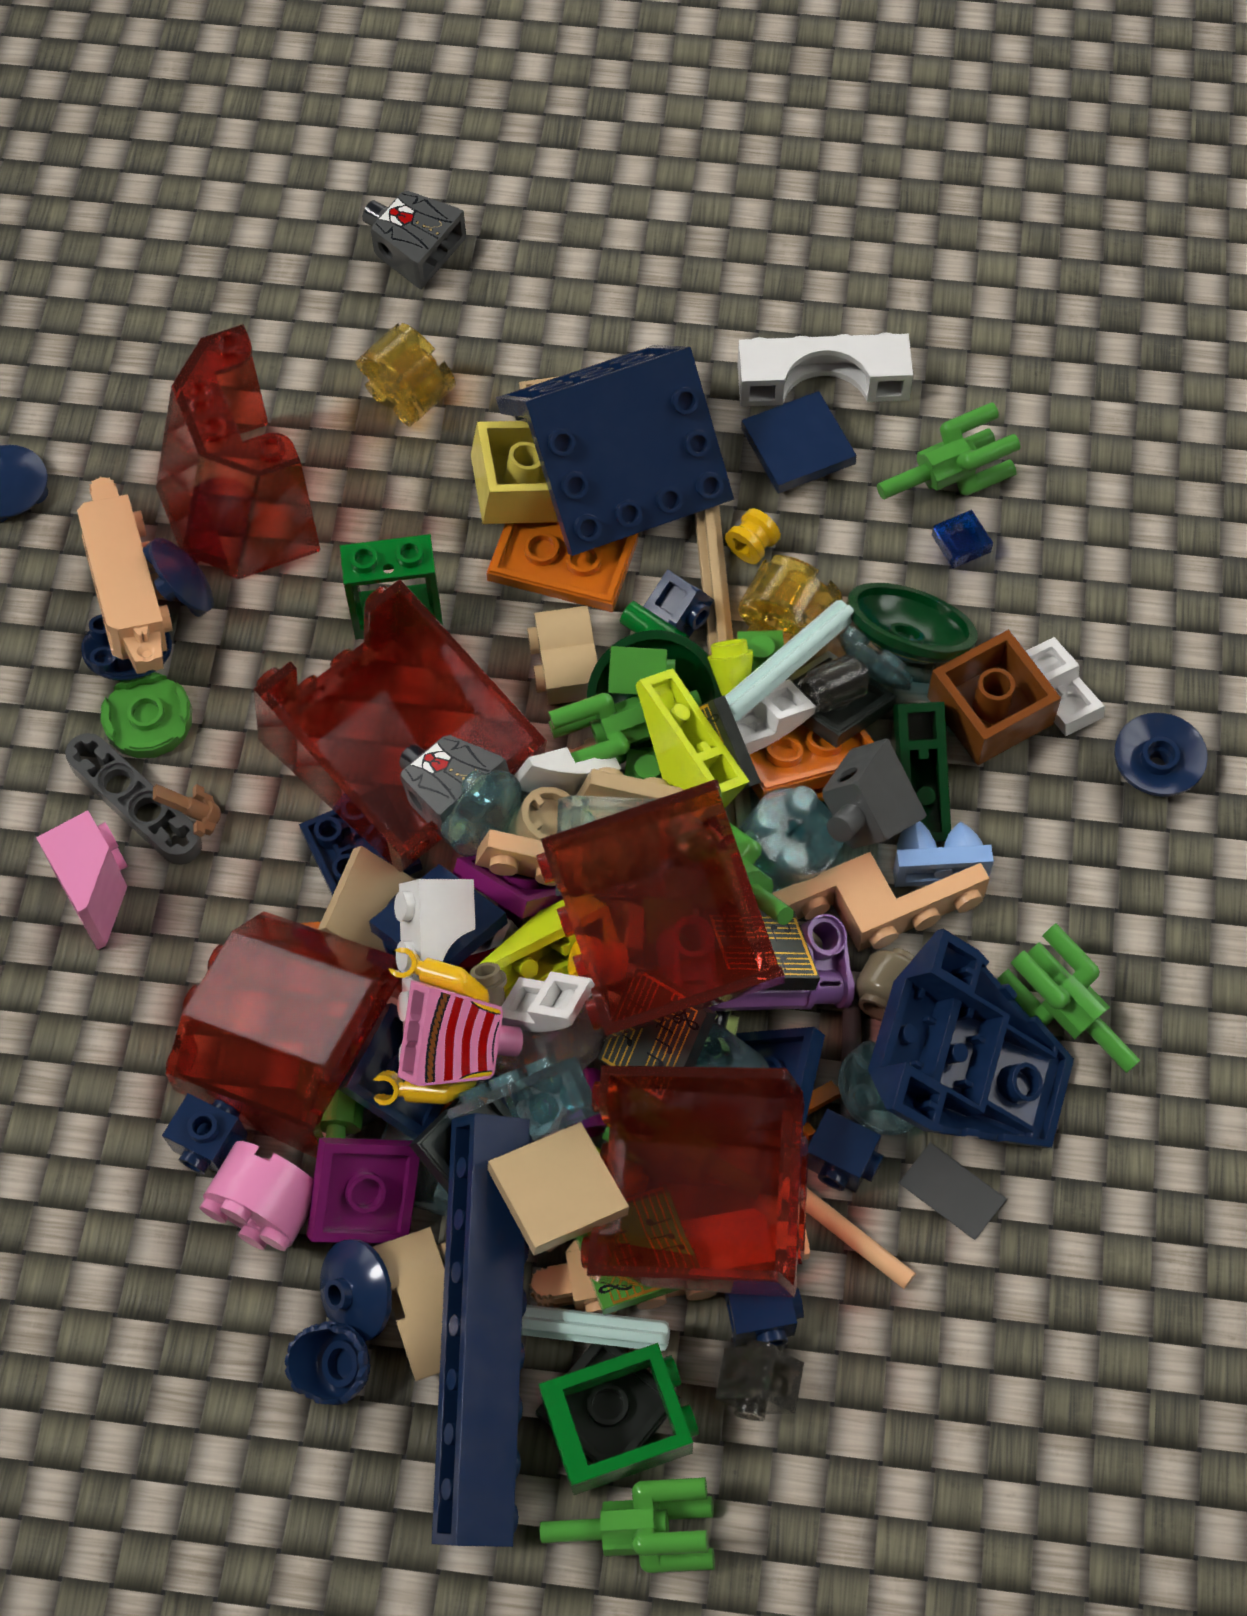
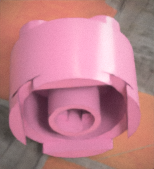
[199,1141,314,1251]

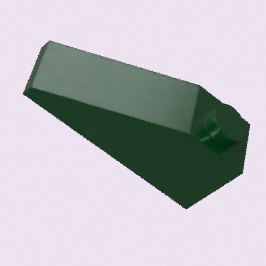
[893,701,951,842]

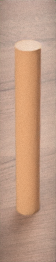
[785,1180,916,1289]

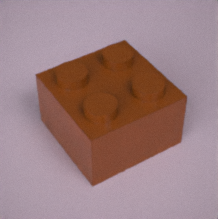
[927,629,1061,765]

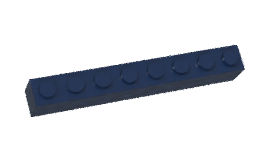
[431,1113,533,1547]

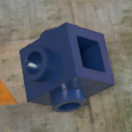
[162,1093,248,1175]

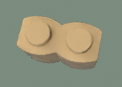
[527,606,598,705]

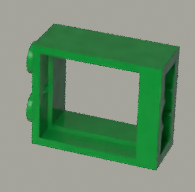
[340,534,444,640]
[539,1343,699,1495]

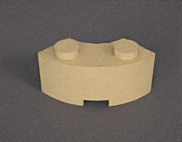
[373,1227,446,1381]

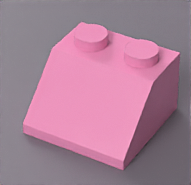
[36,810,128,950]

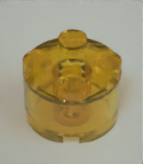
[355,323,456,427]
[738,555,843,645]

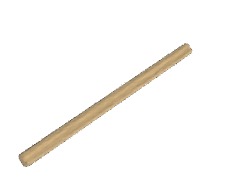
[694,505,757,867]

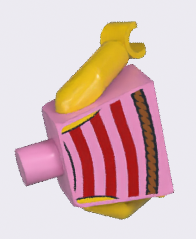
[373,947,523,1106]

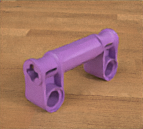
[655,914,855,1012]

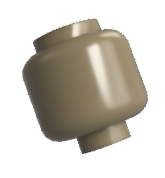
[855,948,915,1021]

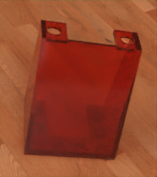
[253,579,547,872]

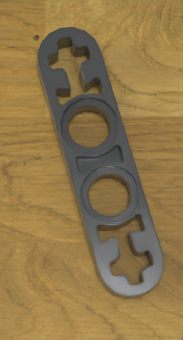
[65,733,202,865]

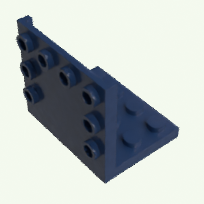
[496,345,734,556]

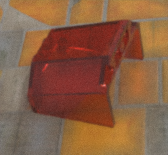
[156,324,320,579]
[536,779,785,1038]
[165,911,402,1159]
[581,1066,809,1297]

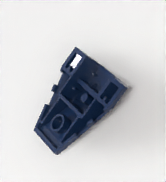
[868,928,1074,1148]

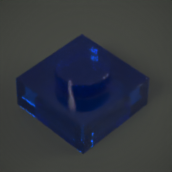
[932,510,993,569]

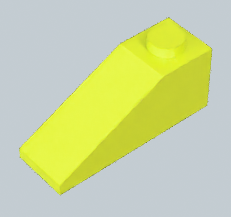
[635,668,750,824]
[479,891,618,998]

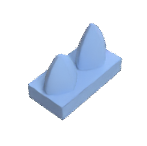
[893,821,994,887]

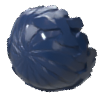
[284,1321,371,1405]

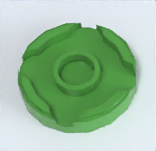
[100,672,193,758]

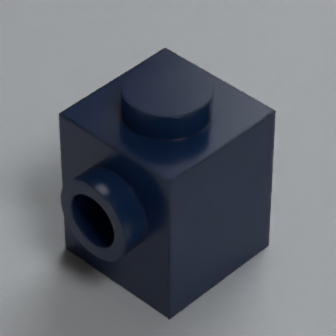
[803,1109,884,1193]
[725,1273,804,1349]

